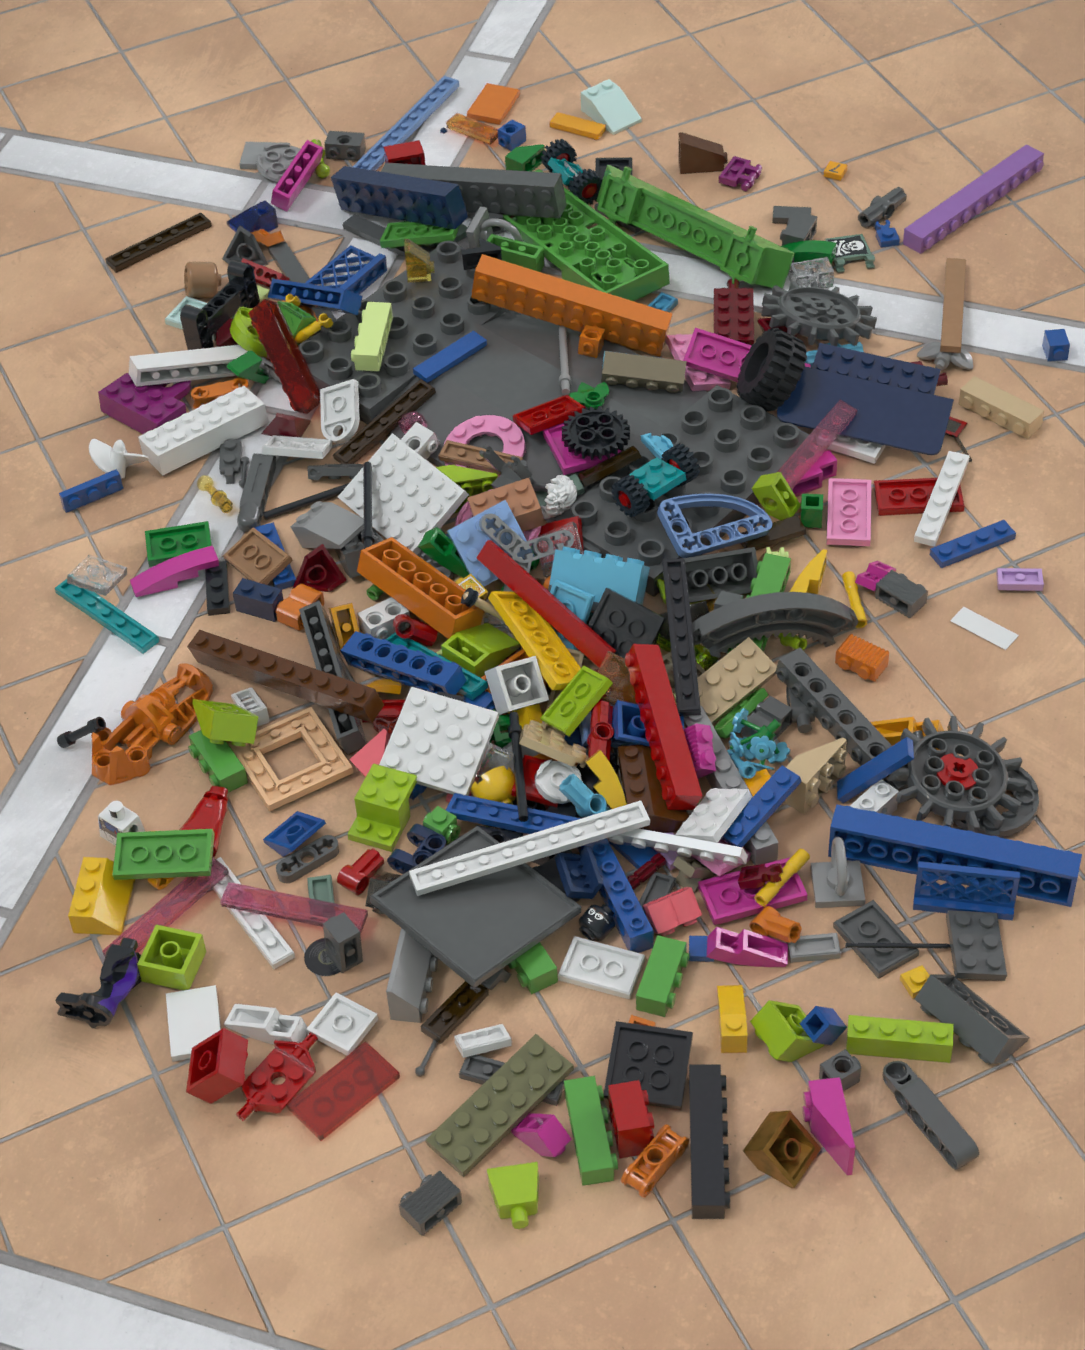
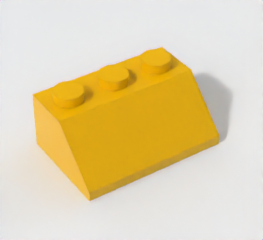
[68,857,135,935]

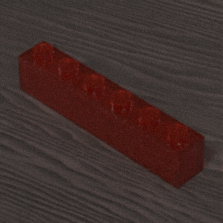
[248,299,320,414]

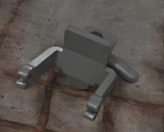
[479,445,548,492]

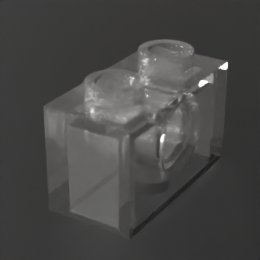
[789,257,834,289]

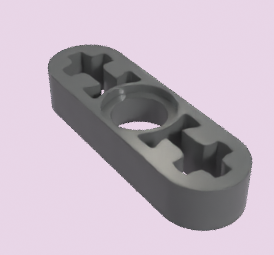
[276,835,339,883]

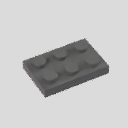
[946,910,1007,981]

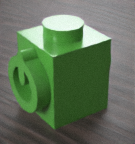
[423,806,461,846]

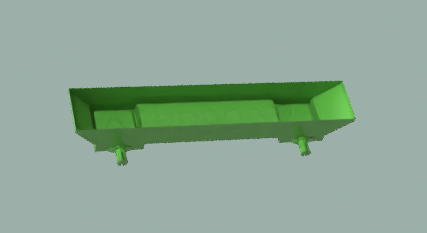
[597,165,795,289]

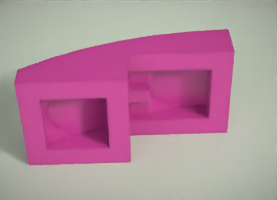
[855,560,896,591]

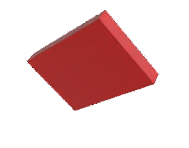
[512,395,586,435]

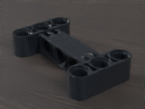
[180,260,260,350]

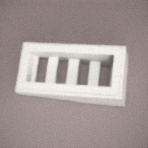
[231,688,270,727]

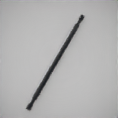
[845,943,950,949]

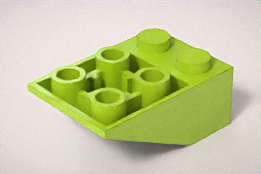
[436,465,498,513]
[441,623,521,678]

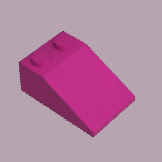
[802,1077,855,1175]

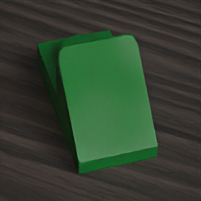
[226,350,269,384]

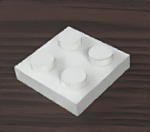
[306,993,378,1057]

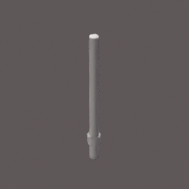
[558,326,571,395]

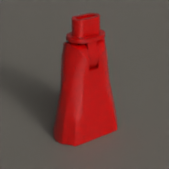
[179,786,228,859]

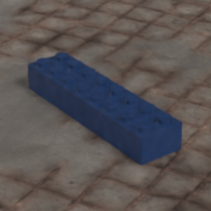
[331,166,468,230]

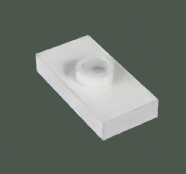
[454,1024,512,1058]

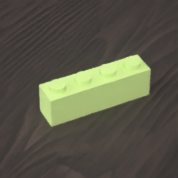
[351,302,393,371]

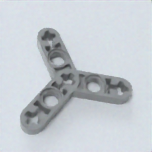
[479,514,574,592]

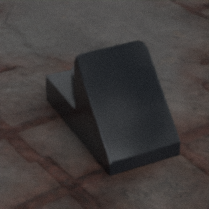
[461,238,502,270]

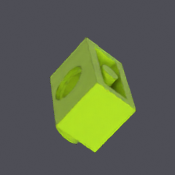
[752,472,801,520]

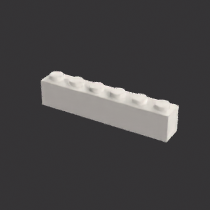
[129,345,248,387]

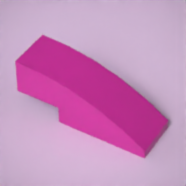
[786,450,837,497]
[707,927,788,967]

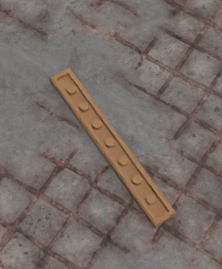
[940,258,966,353]

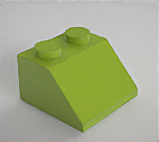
[750,1000,825,1062]

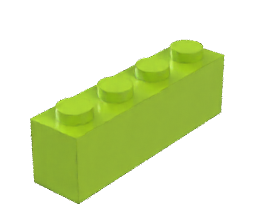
[846,1015,953,1063]

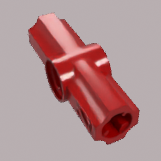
[587,701,614,761]

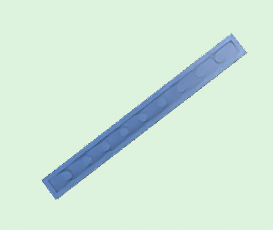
[353,76,459,171]

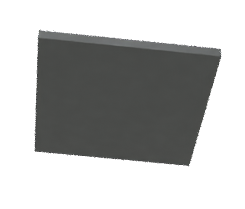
[370,826,582,988]

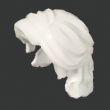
[540,475,577,520]

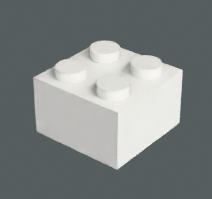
[485,656,549,715]

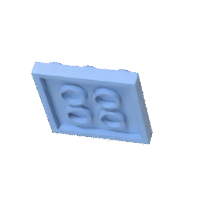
[447,500,535,587]

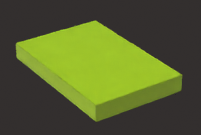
[540,666,613,737]

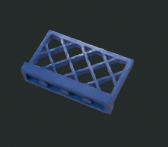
[305,245,387,295]
[913,861,1020,921]

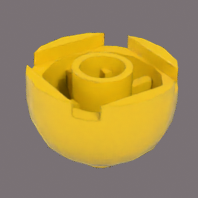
[470,766,516,805]

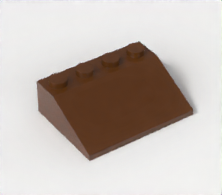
[618,744,698,833]

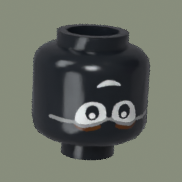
[579,904,615,941]

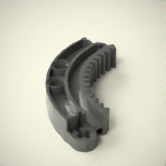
[692,592,858,657]

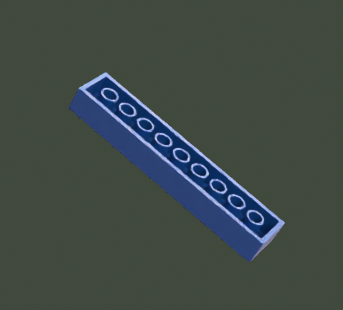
[828,804,1082,907]

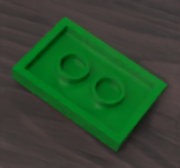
[145,521,212,567]

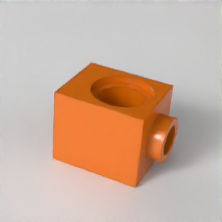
[578,325,605,358]

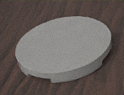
[256,142,300,182]

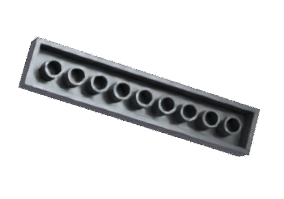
[381,163,567,218]

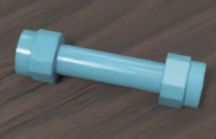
[727,749,756,779]

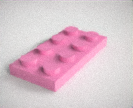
[665,334,731,391]
[826,478,871,546]

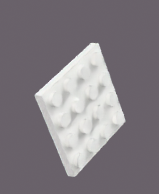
[379,687,499,796]

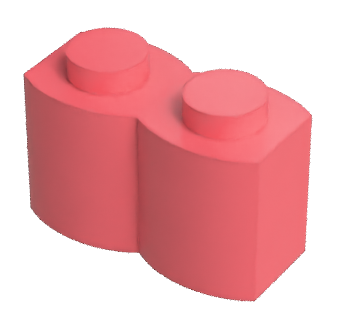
[643,887,702,936]

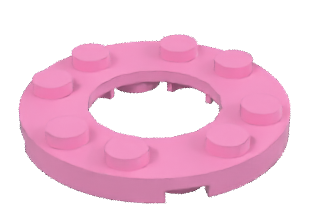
[444,415,526,477]

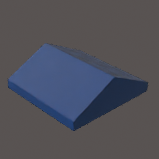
[263,811,326,857]

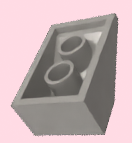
[291,501,364,549]

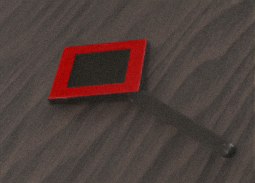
[945,417,972,462]

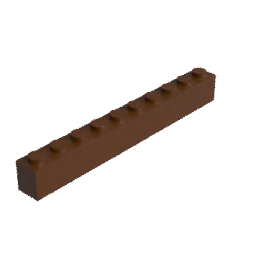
[187,629,384,723]

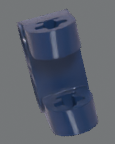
[387,824,446,874]

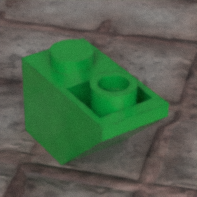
[800,493,824,528]

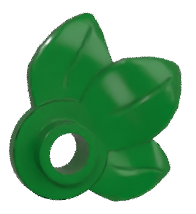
[569,382,609,409]

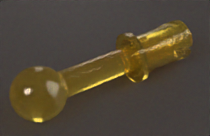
[197,475,233,513]

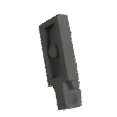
[219,439,242,484]
[308,464,363,480]

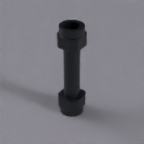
[57,717,106,748]

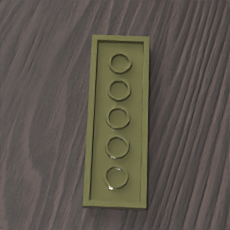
[426,1034,574,1177]

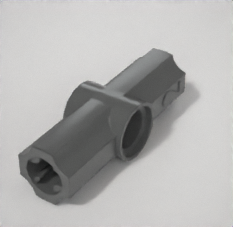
[858,187,907,228]

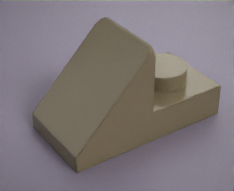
[673,856,716,893]

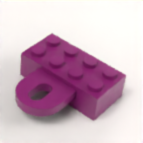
[98,373,191,434]

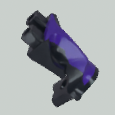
[55,937,142,1029]

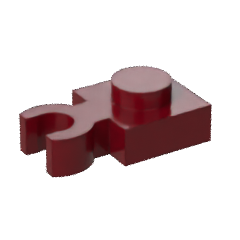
[738,863,783,890]

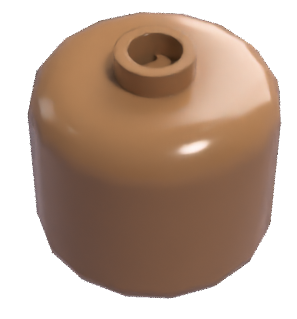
[184,262,221,298]

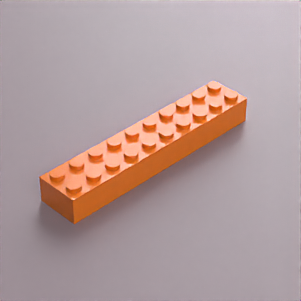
[471,254,673,357]

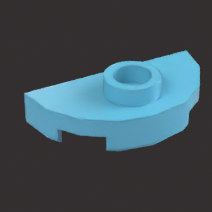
[641,433,673,459]

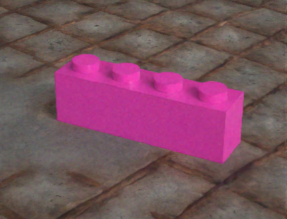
[271,140,323,212]

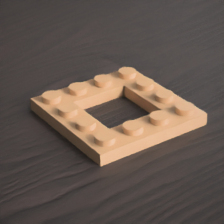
[229,707,353,812]

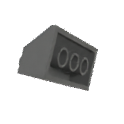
[685,547,758,603]
[915,974,1030,1064]

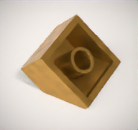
[743,1111,821,1188]

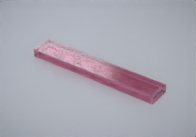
[778,400,858,490]
[102,857,229,956]
[220,882,368,935]

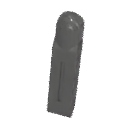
[237,453,276,531]
[882,1061,979,1170]

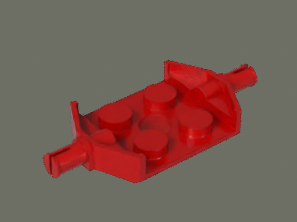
[236,1032,318,1121]

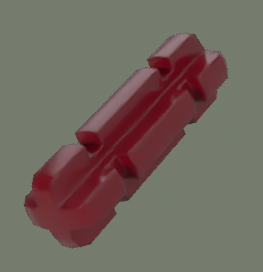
[627,853,667,890]

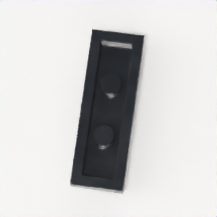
[205,561,230,616]

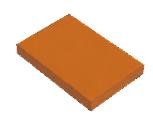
[467,83,520,125]

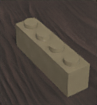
[601,351,686,393]

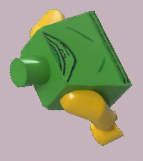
[271,294,333,352]

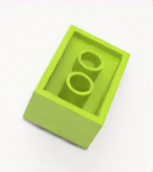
[192,699,259,747]

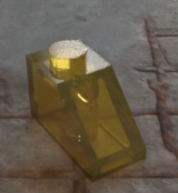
[404,239,435,283]

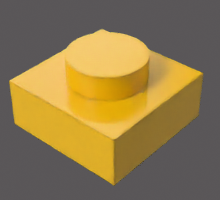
[900,965,930,999]

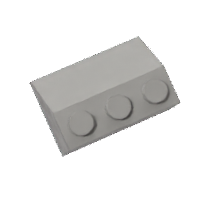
[386,928,438,1023]

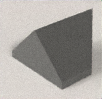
[222,226,268,265]

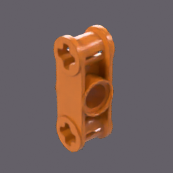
[191,378,249,410]
[621,1124,690,1198]

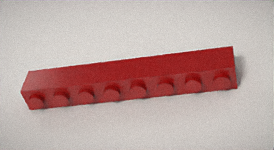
[625,644,703,810]

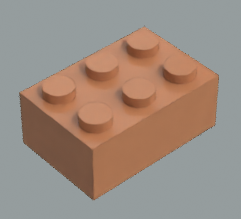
[467,478,545,532]

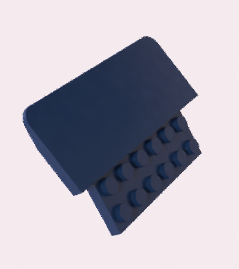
[777,343,954,456]

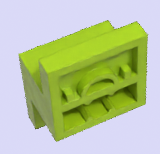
[347,763,417,852]

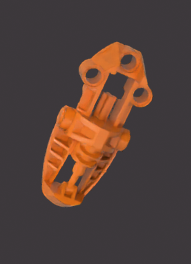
[91,663,213,785]

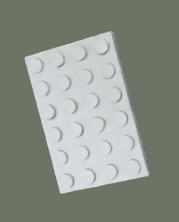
[338,433,469,555]

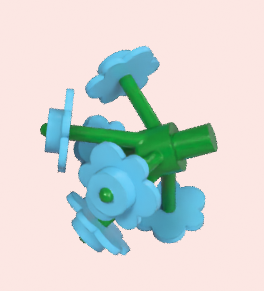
[729,708,790,771]

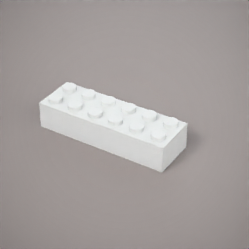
[138,386,269,475]

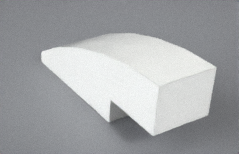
[224,1004,308,1045]

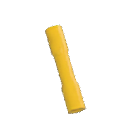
[842,571,867,628]
[754,848,810,907]

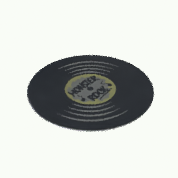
[304,938,340,976]

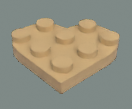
[519,720,589,768]

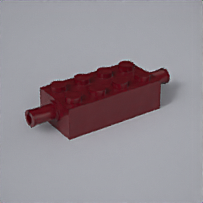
[713,279,754,346]

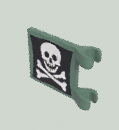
[825,234,875,273]

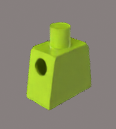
[487,1162,539,1229]

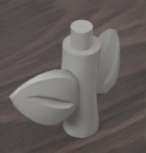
[917,342,973,371]

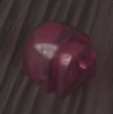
[398,412,427,434]

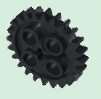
[562,406,630,460]

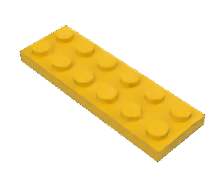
[488,591,581,690]

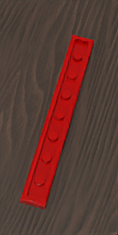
[476,540,616,669]

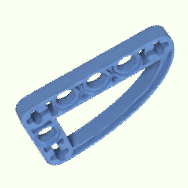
[657,494,772,558]

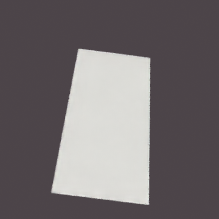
[950,607,1019,650]

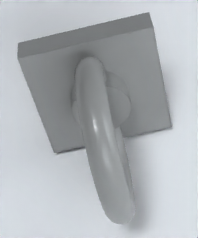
[466,207,523,249]
[810,837,865,908]

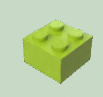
[137,924,207,991]

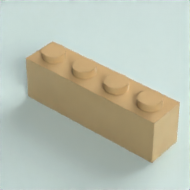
[959,376,1044,439]

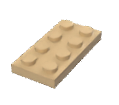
[697,637,777,725]

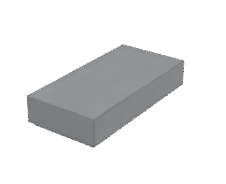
[787,933,841,963]

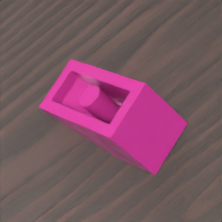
[511,1113,572,1157]

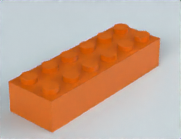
[357,537,484,639]

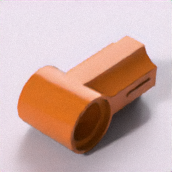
[749,906,802,943]

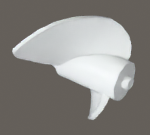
[89,439,149,479]

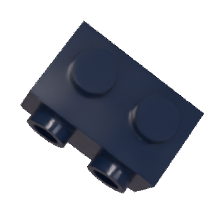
[555,846,603,899]

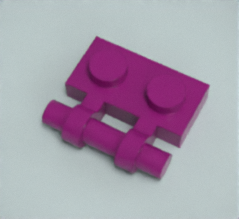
[719,156,763,191]

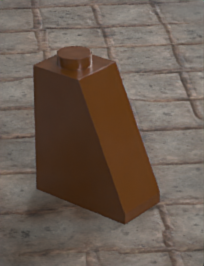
[678,132,728,174]

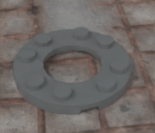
[950,759,1039,837]

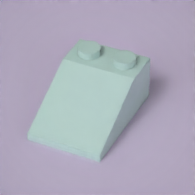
[580,79,642,135]

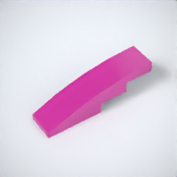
[130,545,219,597]

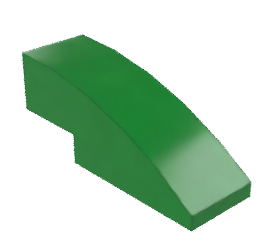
[781,240,836,269]
[418,527,469,578]

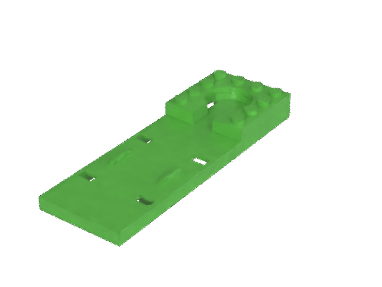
[503,169,670,301]

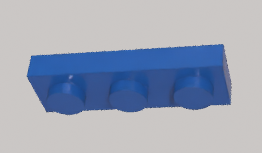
[59,469,123,513]

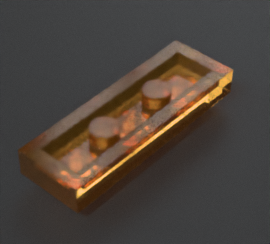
[446,113,498,145]

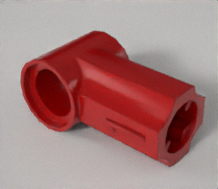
[393,614,438,647]
[337,848,385,895]

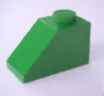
[505,144,545,172]

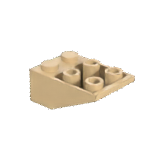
[784,738,848,814]

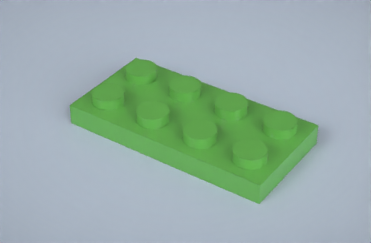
[379,221,461,249]
[112,829,214,880]

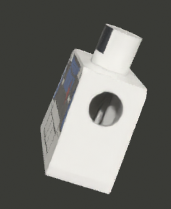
[98,801,146,846]

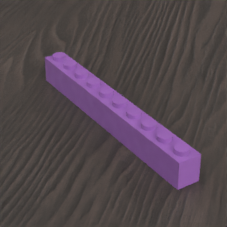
[903,144,1044,254]

